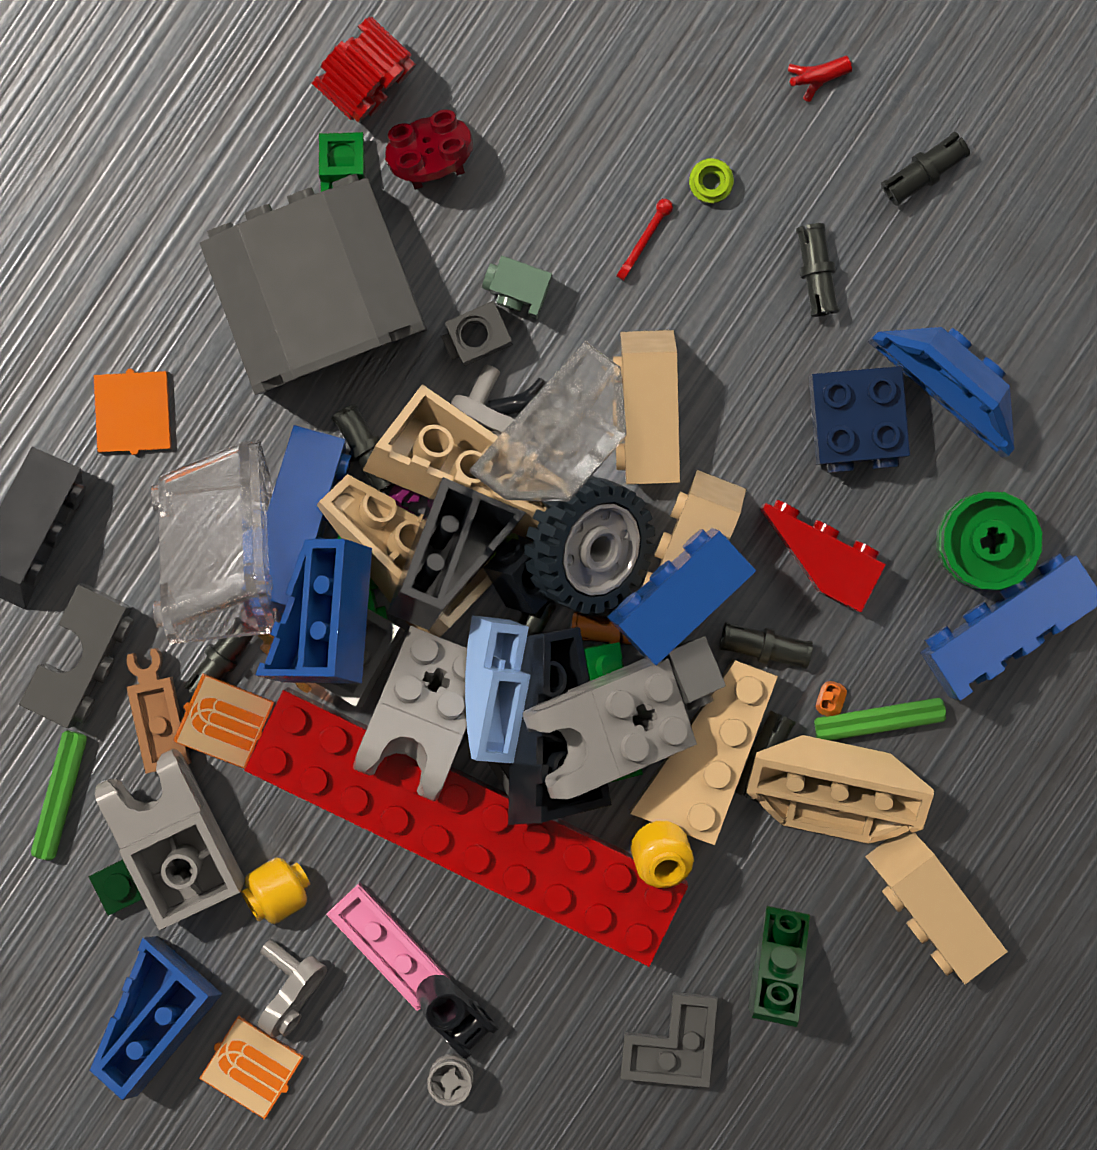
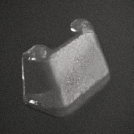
[151,440,278,644]

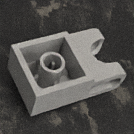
[353,626,467,801]
[523,659,697,799]
[95,749,245,930]

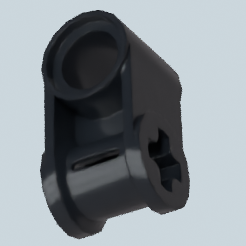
[416,974,499,1059]

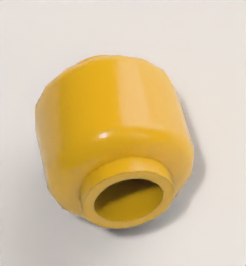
[631,821,694,888]
[241,857,310,924]

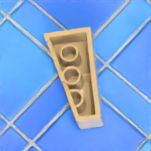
[363,384,567,541]
[629,659,778,845]

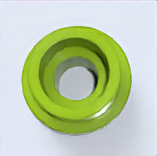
[689,158,734,204]

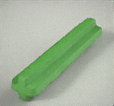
[814,698,946,741]
[31,730,87,861]

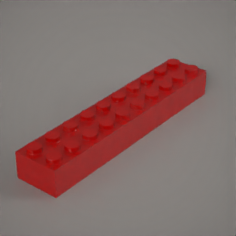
[244,687,688,967]

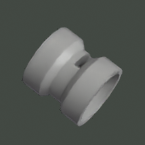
[427,1054,473,1106]

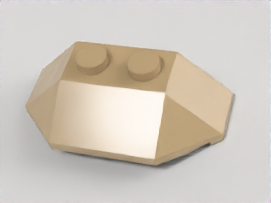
[747,735,934,844]

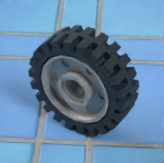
[525,476,655,614]

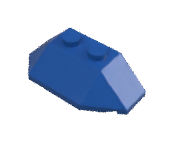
[868,327,1015,458]

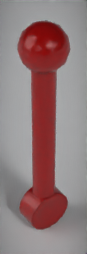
[616,199,673,281]

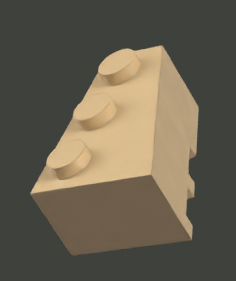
[613,330,680,484]
[642,470,746,633]
[865,831,1008,984]

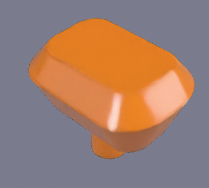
[815,681,847,716]

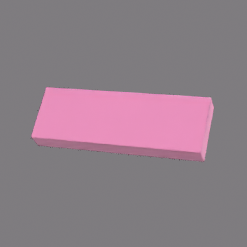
[326,882,450,1011]

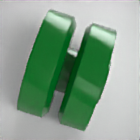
[936,491,1042,590]

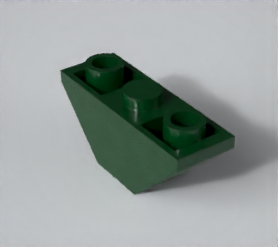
[748,906,810,1027]

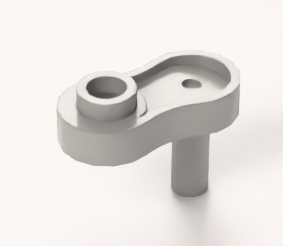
[450,365,534,453]
[258,939,327,1038]

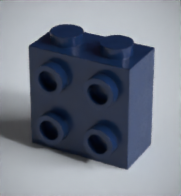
[809,366,910,473]

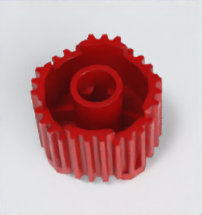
[311,16,416,122]

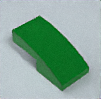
[319,132,366,192]

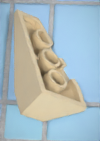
[317,474,492,637]

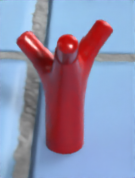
[788,56,852,102]

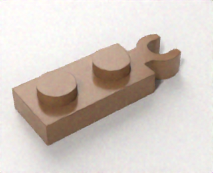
[127,648,191,774]

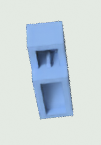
[465,615,530,763]

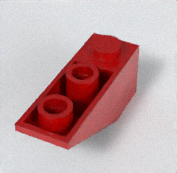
[760,499,886,612]

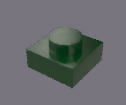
[88,859,143,916]

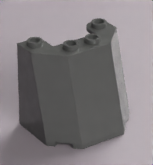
[200,174,427,395]

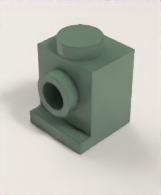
[482,255,553,320]

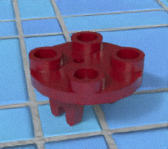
[385,109,473,190]

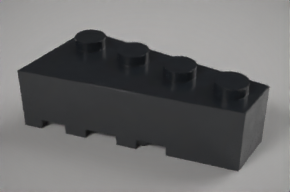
[508,627,612,825]

